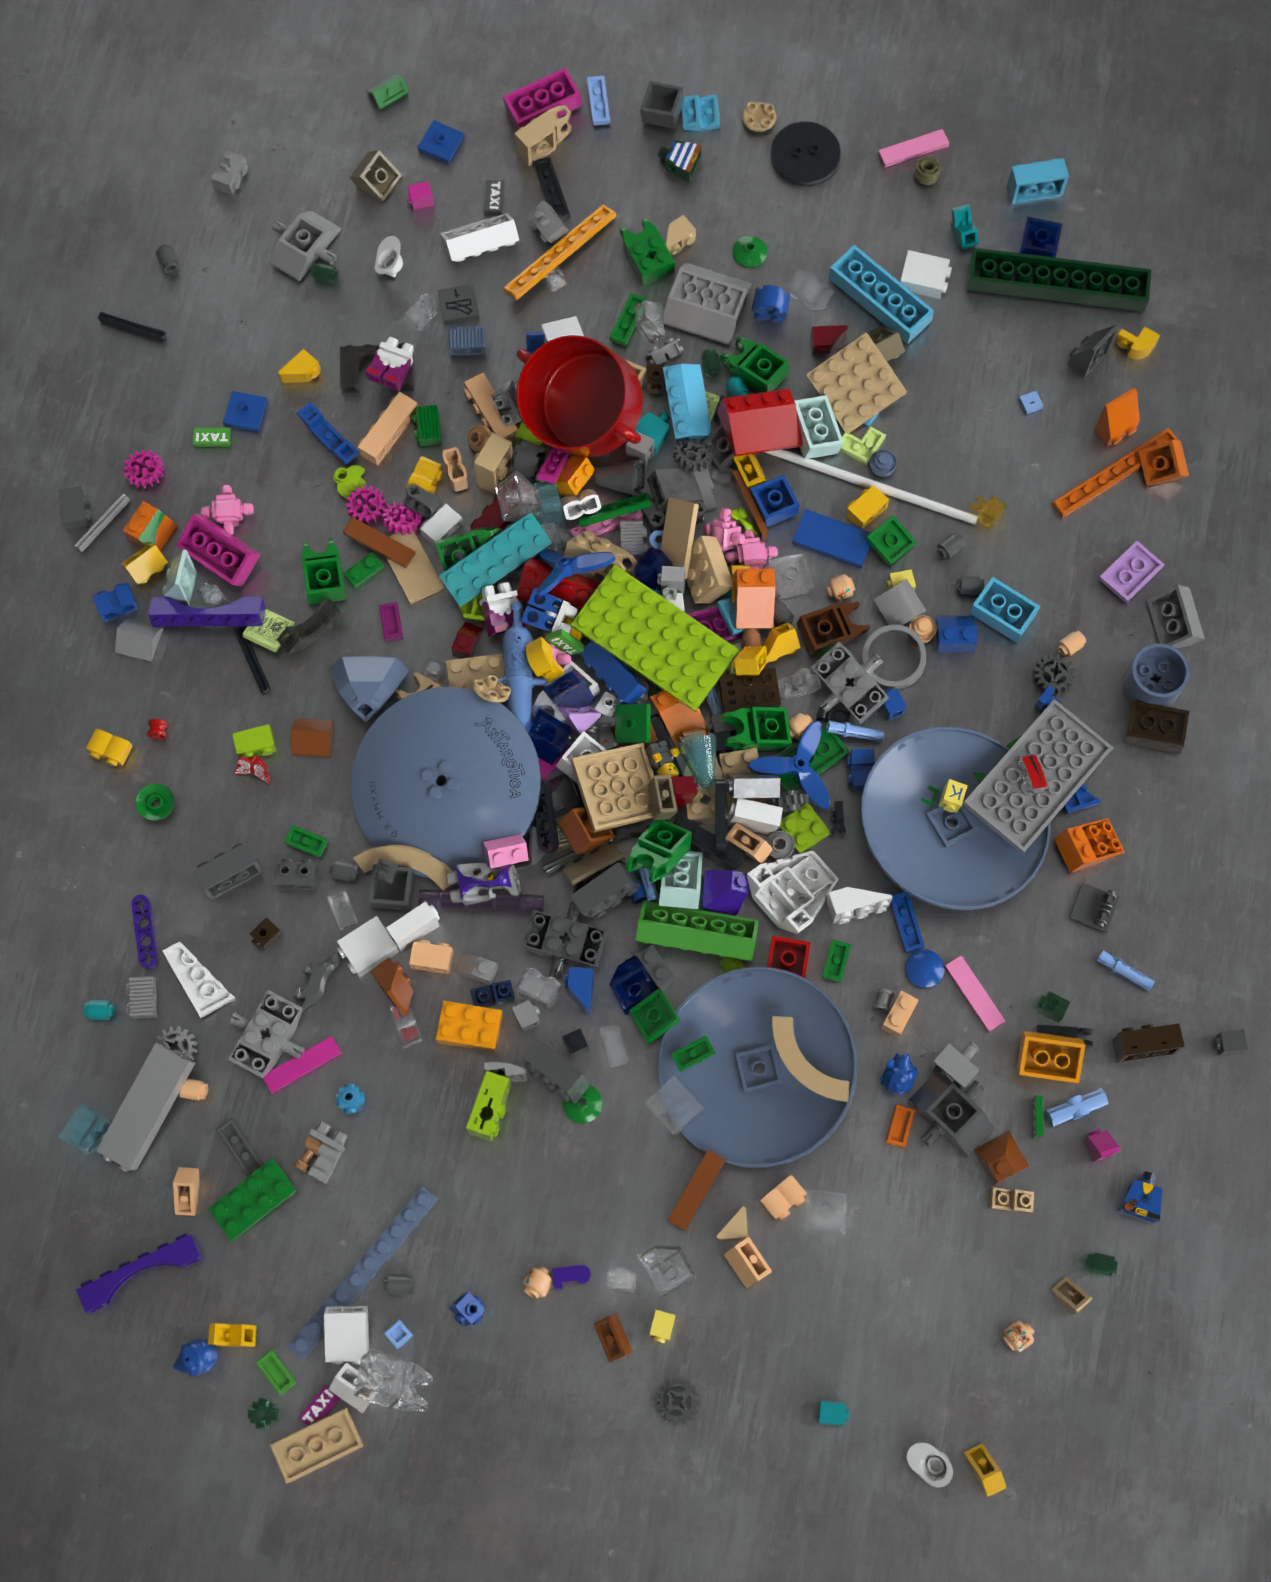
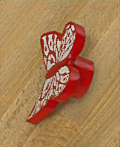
[234,756,270,784]

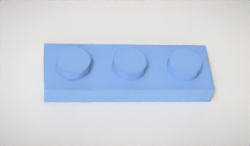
[587,76,610,126]

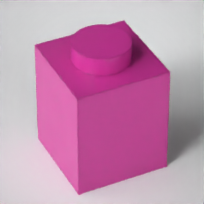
[406,181,434,210]

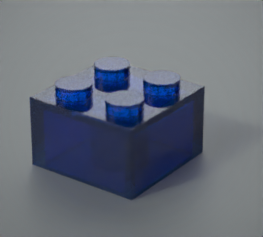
[1019,217,1063,258]

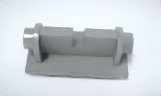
[645,338,684,365]

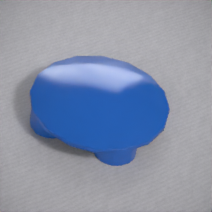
[905,949,945,988]

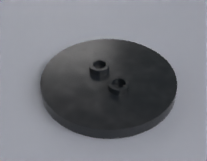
[771,121,841,185]

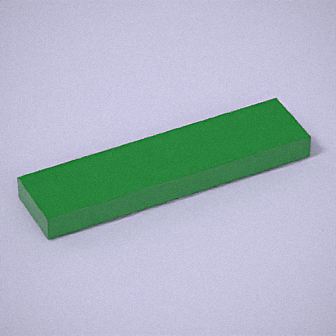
[578,492,651,527]

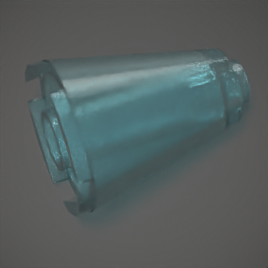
[678,732,717,788]

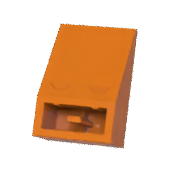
[1054,818,1125,873]

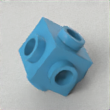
[335,1084,365,1114]

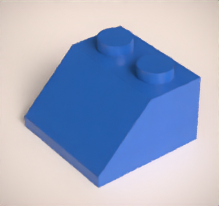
[936,616,977,652]
[564,967,594,1016]

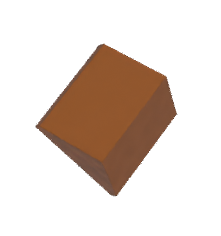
[291,718,334,758]

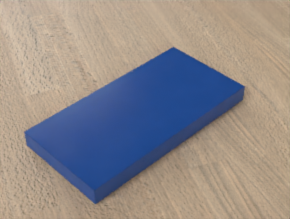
[792,509,871,568]

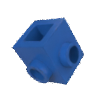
[449,1292,485,1326]

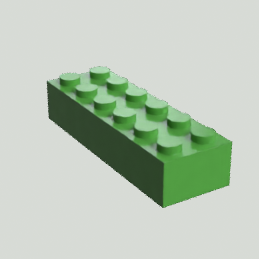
[635,900,759,961]

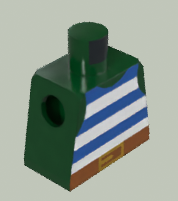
[658,140,702,182]

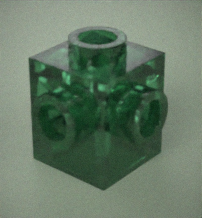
[247,1398,279,1429]

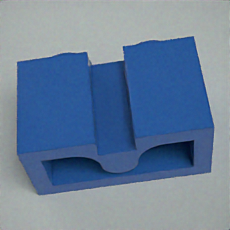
[92,583,139,622]
[846,749,875,792]

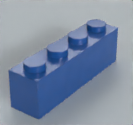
[580,641,647,704]

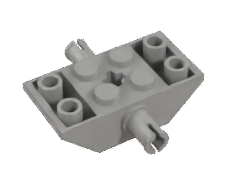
[270,211,341,281]
[811,642,889,723]
[228,990,305,1078]

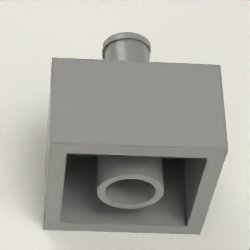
[929,1041,980,1091]

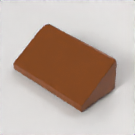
[594,1314,633,1362]

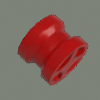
[147,719,168,739]

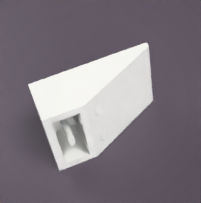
[826,887,892,925]

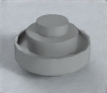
[767,831,795,860]

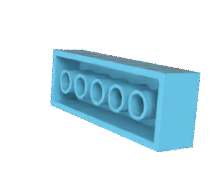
[828,245,934,344]

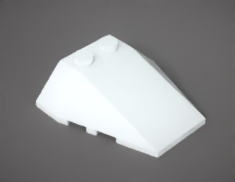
[746,850,839,934]

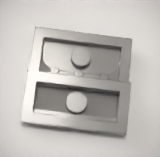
[873,579,926,631]
[484,1062,527,1082]

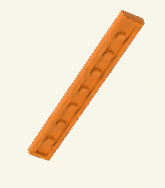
[1051,428,1179,518]

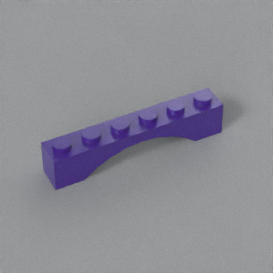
[148,596,266,627]
[76,1233,203,1314]

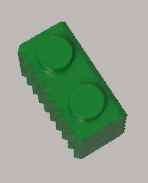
[413,404,442,447]

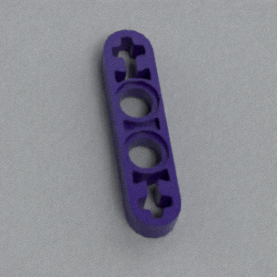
[132,895,158,970]

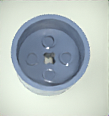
[1123,643,1190,707]

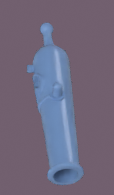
[498,602,547,744]

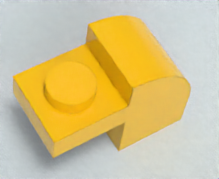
[1115,327,1160,359]
[526,636,564,683]
[208,1323,256,1347]

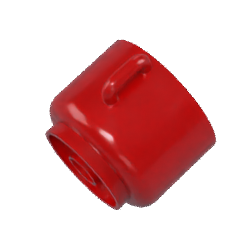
[516,335,643,457]

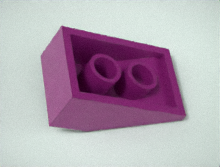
[687,607,742,643]

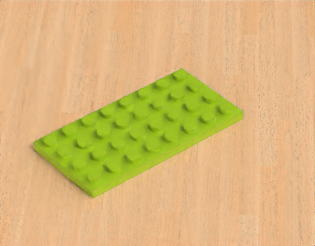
[571,565,739,712]

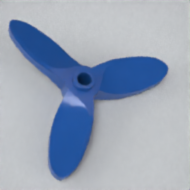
[537,549,615,597]
[748,721,830,809]

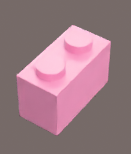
[483,834,529,868]

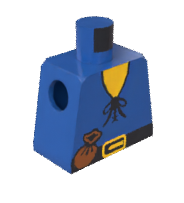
[1118,1171,1162,1223]

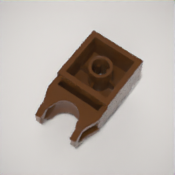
[796,602,871,657]

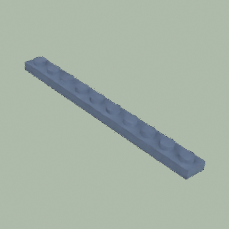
[287,1186,438,1361]

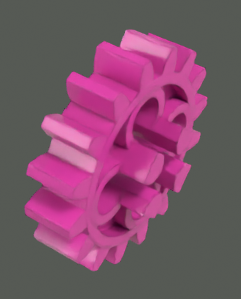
[123,449,164,489]
[346,485,386,525]
[381,501,422,536]

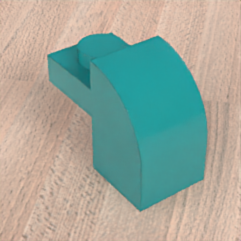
[950,204,979,249]

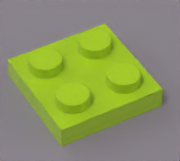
[779,804,831,854]

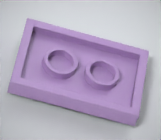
[1099,541,1165,604]

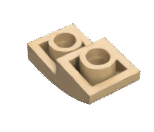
[989,1187,1034,1213]

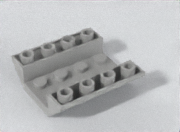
[662,262,753,345]

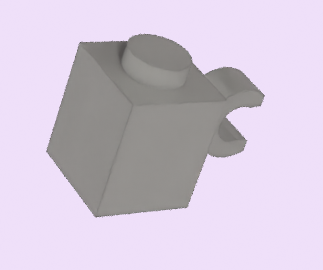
[658,566,685,600]

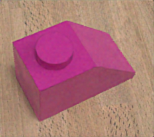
[1085,1129,1120,1162]

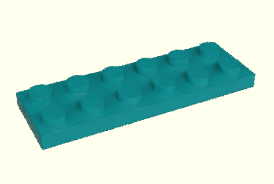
[438,512,552,607]

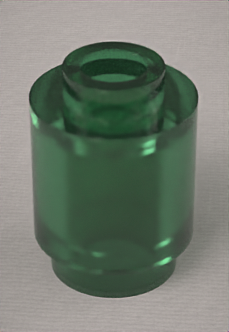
[311,262,339,284]
[701,349,722,378]
[1086,1252,1118,1277]

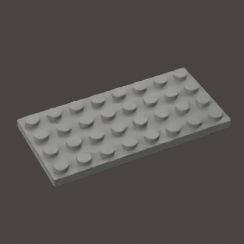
[962,699,1114,854]

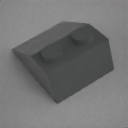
[1068,325,1118,377]

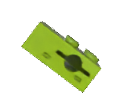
[466,1071,511,1142]

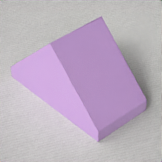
[559,706,601,734]

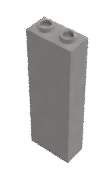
[96,1043,195,1172]

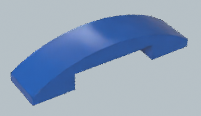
[297,402,360,465]

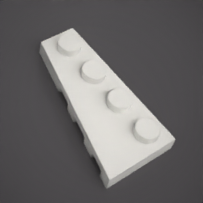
[162,942,235,1018]

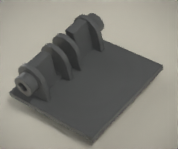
[1070,883,1119,932]

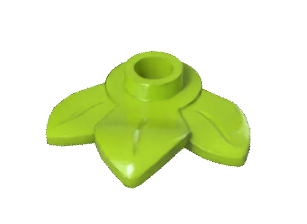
[333,465,367,499]
[731,508,757,535]

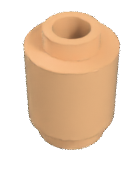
[1057,631,1086,657]
[179,1079,208,1101]

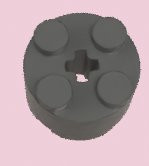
[509,440,546,482]

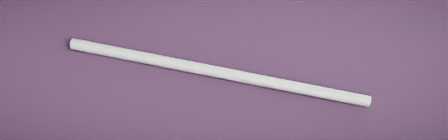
[764,449,978,525]

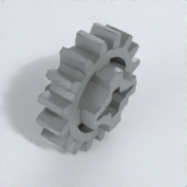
[153,1026,198,1061]

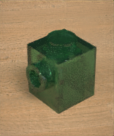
[1037,991,1070,1023]

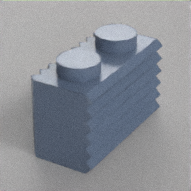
[449,326,486,356]

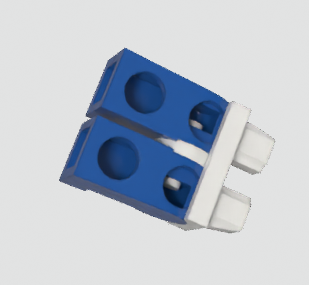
[521,588,578,634]

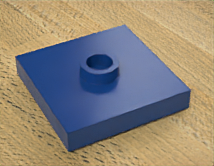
[418,120,465,164]
[223,391,268,432]

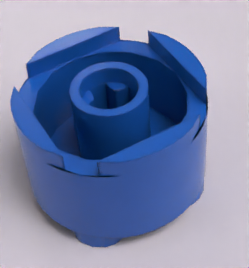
[751,285,790,324]

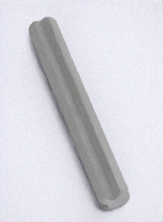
[74,494,130,552]

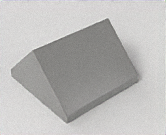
[115,618,163,662]

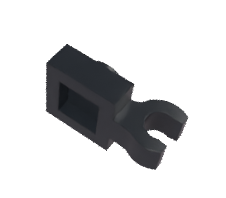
[816,708,850,723]
[830,801,846,837]

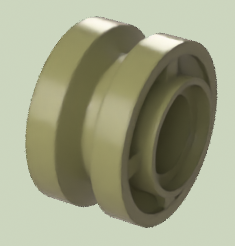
[914,156,941,185]

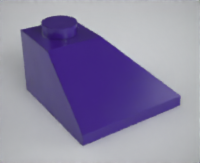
[701,870,749,916]

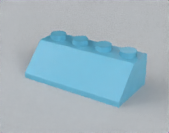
[663,364,712,443]

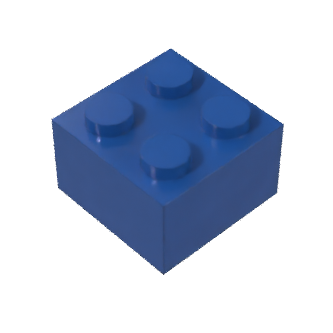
[750,475,800,527]

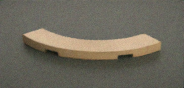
[353,844,452,891]
[772,1016,849,1102]

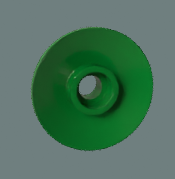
[732,235,768,268]
[135,783,174,821]
[563,1085,602,1124]

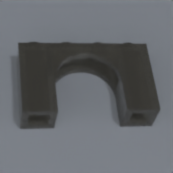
[340,343,415,394]

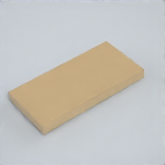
[657,498,699,579]
[386,531,444,605]
[270,1407,364,1484]

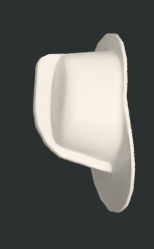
[375,236,403,278]
[907,1442,953,1487]

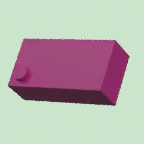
[503,68,582,130]
[175,514,261,586]

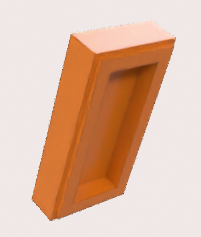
[885,1104,915,1149]

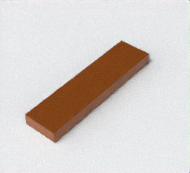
[732,469,768,541]
[343,517,416,568]
[668,1149,726,1230]

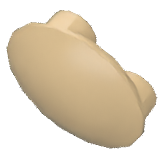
[742,102,776,132]
[472,675,511,703]

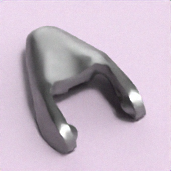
[559,716,619,750]

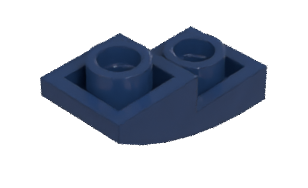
[470,980,515,1007]

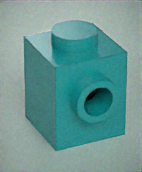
[818,1401,849,1426]

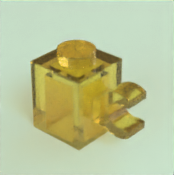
[970,495,1008,529]

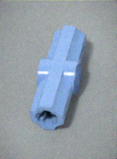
[1046,1088,1108,1127]

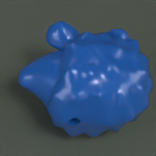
[880,1053,918,1095]
[173,1339,218,1377]

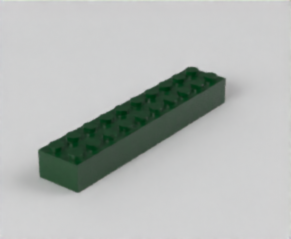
[967,248,1152,312]

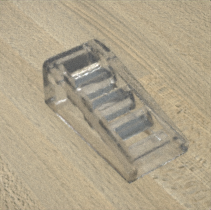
[533,260,567,292]

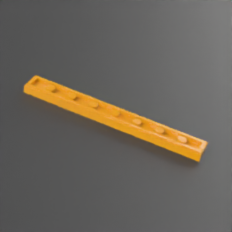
[503,204,616,301]

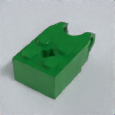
[620,217,675,286]
[720,337,790,393]
[435,526,500,571]
[301,538,345,605]
[720,707,792,751]
[626,820,692,882]

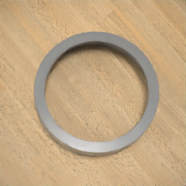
[862,625,926,690]

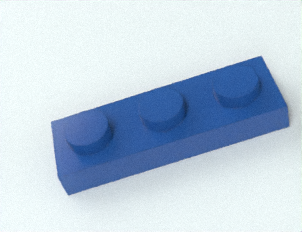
[890,892,925,953]

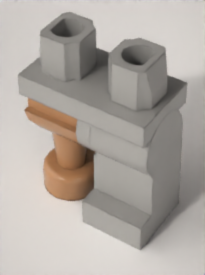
[293,1121,348,1184]

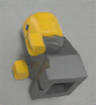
[646,740,680,777]

